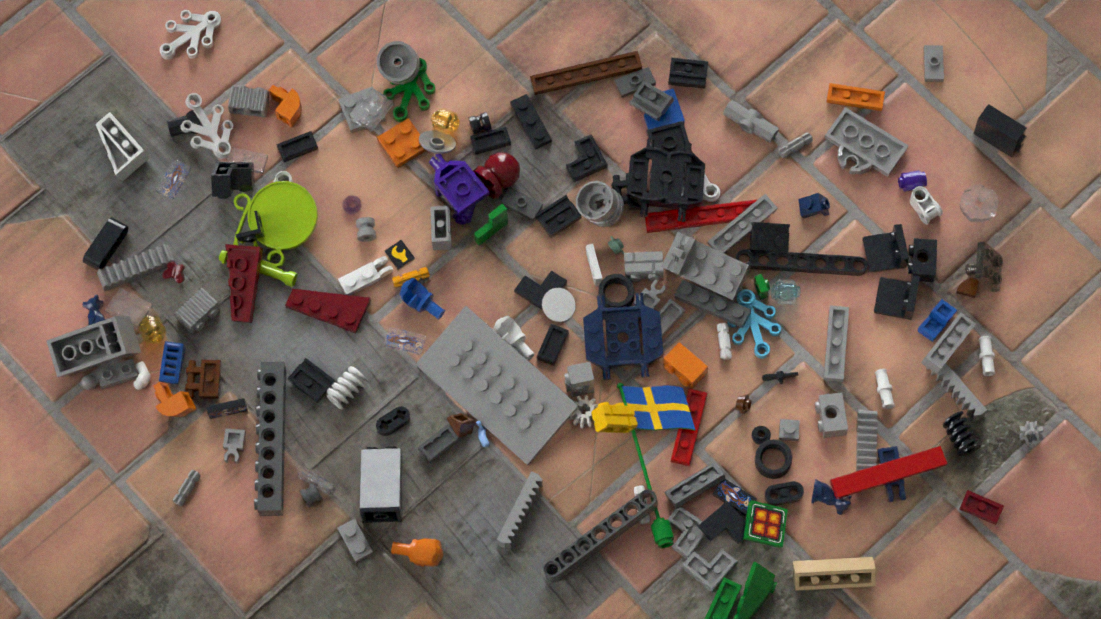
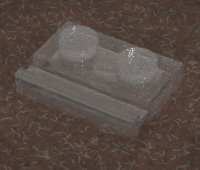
[349,87,394,132]
[105,288,153,330]

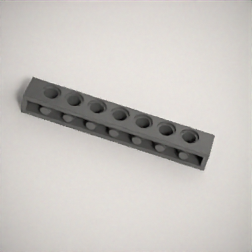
[254,361,286,516]

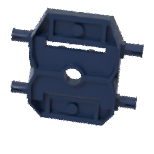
[583,293,663,380]

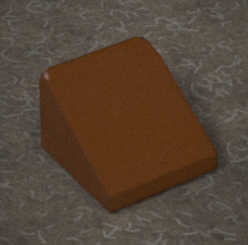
[447,413,474,437]

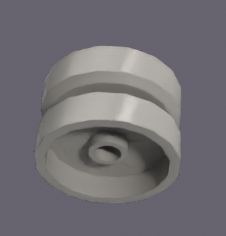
[377,41,420,85]

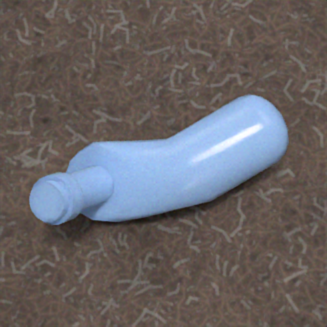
[476,421,490,447]

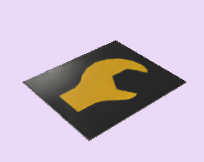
[385,240,415,269]

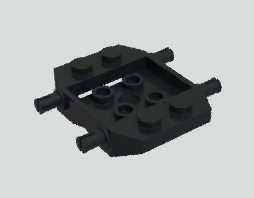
[626,138,705,222]

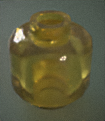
[431,108,460,135]
[138,315,166,344]

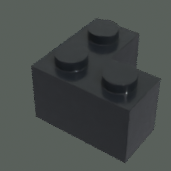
[211,162,255,199]

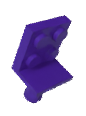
[429,154,490,215]

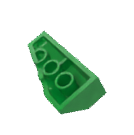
[733,562,777,619]

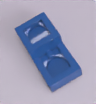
[917,299,957,342]

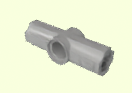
[723,100,779,143]

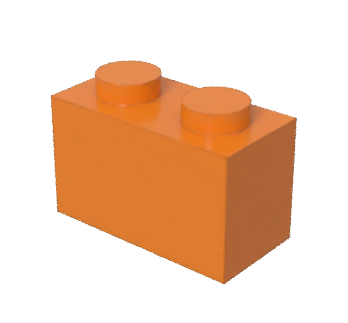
[663,342,708,389]

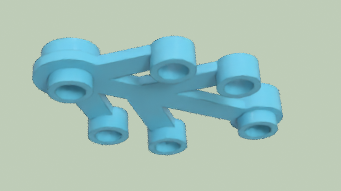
[727,289,781,359]

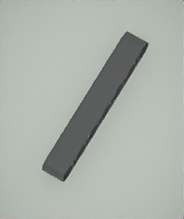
[543,489,658,582]

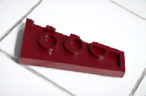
[285,289,371,334]

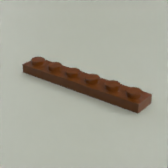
[530,51,642,95]

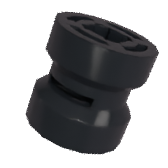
[468,112,492,135]

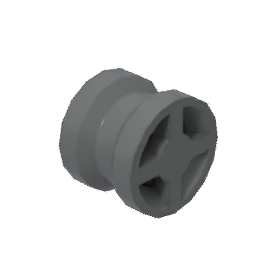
[299,483,323,508]

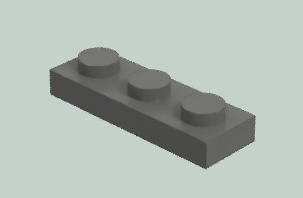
[665,462,726,509]

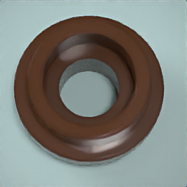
[736,395,752,414]

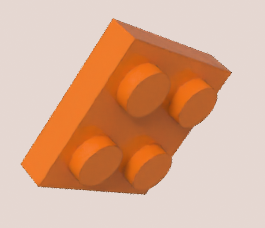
[377,118,427,168]

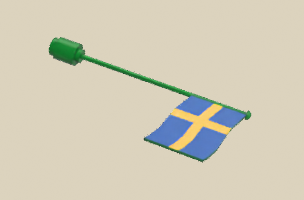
[617,383,696,549]

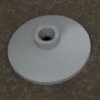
[419,130,456,154]

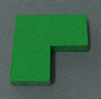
[474,204,508,246]

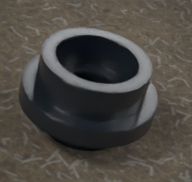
[751,426,771,445]

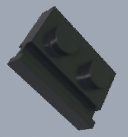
[668,57,708,89]
[535,195,582,238]
[750,222,790,252]
[288,358,336,403]

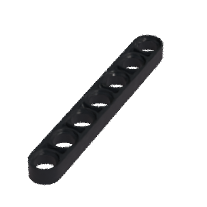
[736,249,868,276]

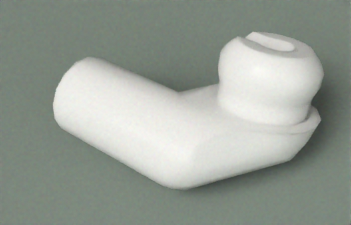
[134,361,151,390]

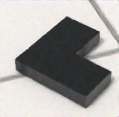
[566,134,608,182]
[514,270,567,310]
[697,501,746,544]

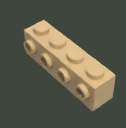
[793,557,876,590]

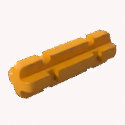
[392,267,430,288]

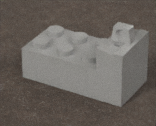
[661,232,751,302]
[46,316,141,377]

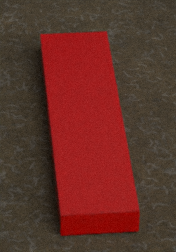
[670,388,708,466]

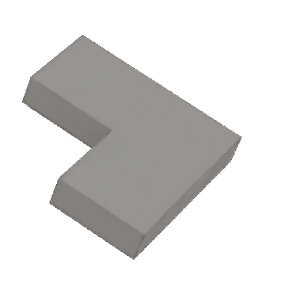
[668,506,705,559]
[681,549,738,592]

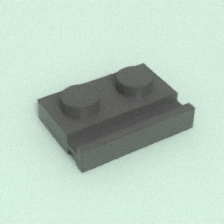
[628,81,674,122]

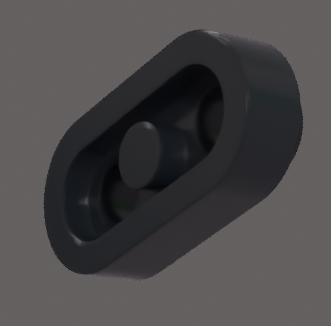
[765,481,804,506]

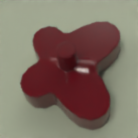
[162,261,185,283]

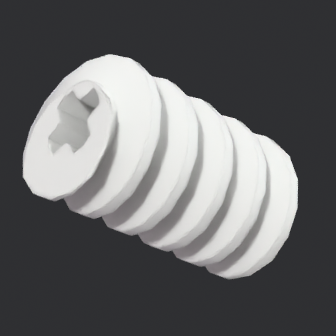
[327,366,368,410]

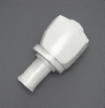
[493,316,535,361]

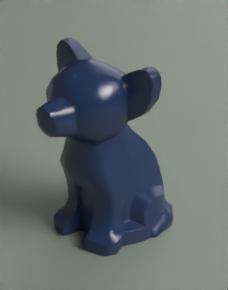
[82,295,106,326]
[811,479,852,515]

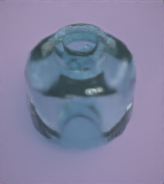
[771,279,801,305]

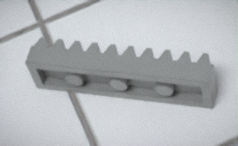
[707,194,778,254]
[97,244,175,292]
[823,305,849,382]
[921,312,976,375]
[926,363,987,422]
[856,410,878,471]
[497,471,543,549]

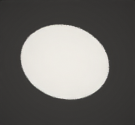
[542,288,575,322]

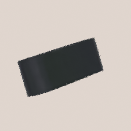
[82,217,129,270]

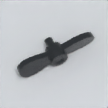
[762,371,799,384]

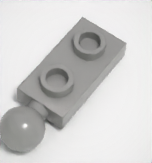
[81,358,138,390]

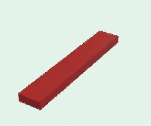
[645,199,757,233]
[830,446,948,499]

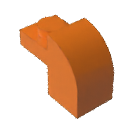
[269,85,302,127]
[153,382,196,417]

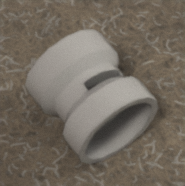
[356,217,376,242]

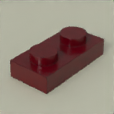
[959,490,1004,525]

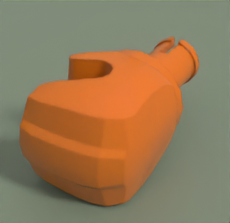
[391,538,443,567]

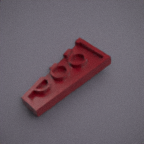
[225,244,263,323]

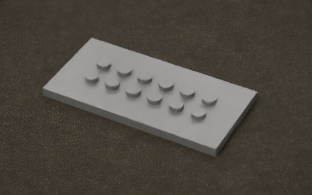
[416,306,580,465]

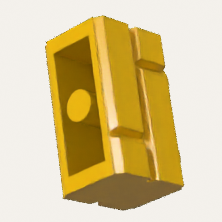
[591,402,638,433]

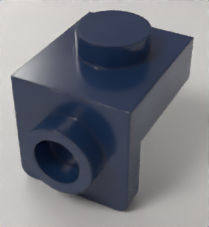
[798,193,830,218]

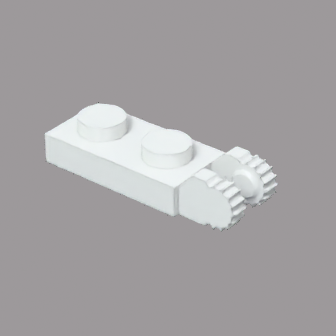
[338,256,393,295]

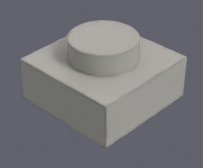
[779,419,800,441]

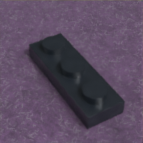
[510,94,552,150]

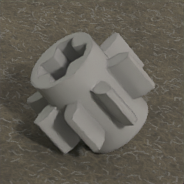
[1020,421,1044,445]

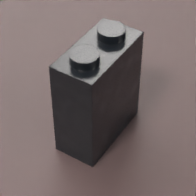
[973,104,1027,157]

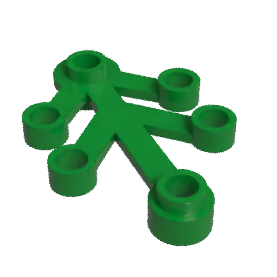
[383,58,436,122]

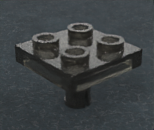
[965,242,1003,292]

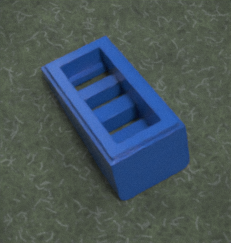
[159,341,186,384]

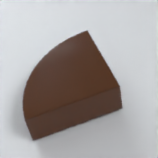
[956,278,980,298]

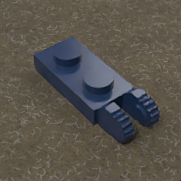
[877,446,906,502]

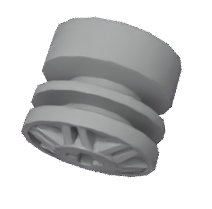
[576,181,624,227]

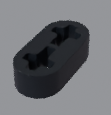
[376,406,410,436]

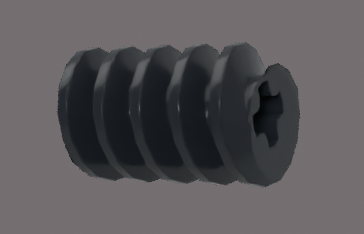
[942,411,981,456]

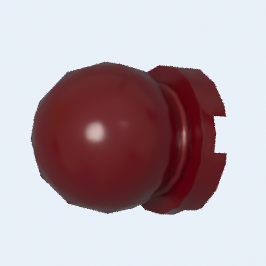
[473,152,520,199]

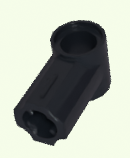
[167,110,203,137]

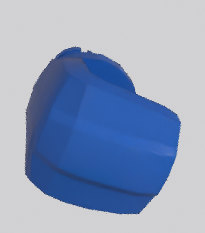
[399,278,445,320]

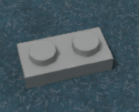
[337,519,373,563]

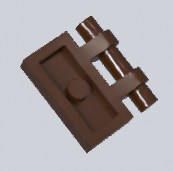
[185,360,221,399]

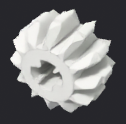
[569,395,598,429]

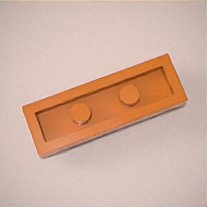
[826,83,885,111]

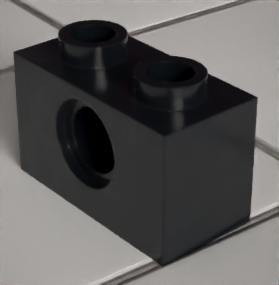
[908,238,937,282]

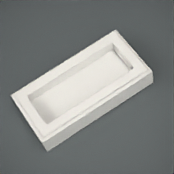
[586,244,602,286]

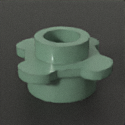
[608,236,624,255]

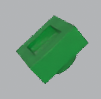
[754,274,770,300]

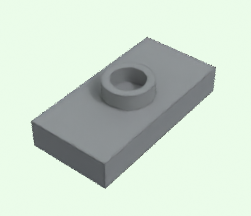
[924,45,944,82]

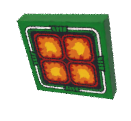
[743,500,788,548]

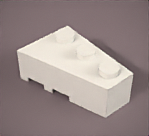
[96,112,150,182]

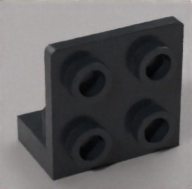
[862,224,909,273]
[874,275,920,320]

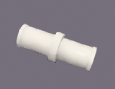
[979,336,995,376]
[875,369,895,409]

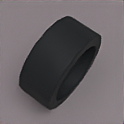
[598,274,634,308]
[755,439,792,479]

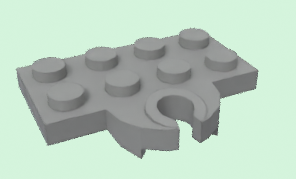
[825,107,909,177]

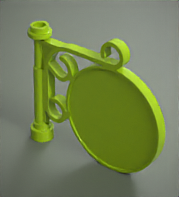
[219,181,318,287]

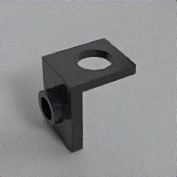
[236,211,265,242]

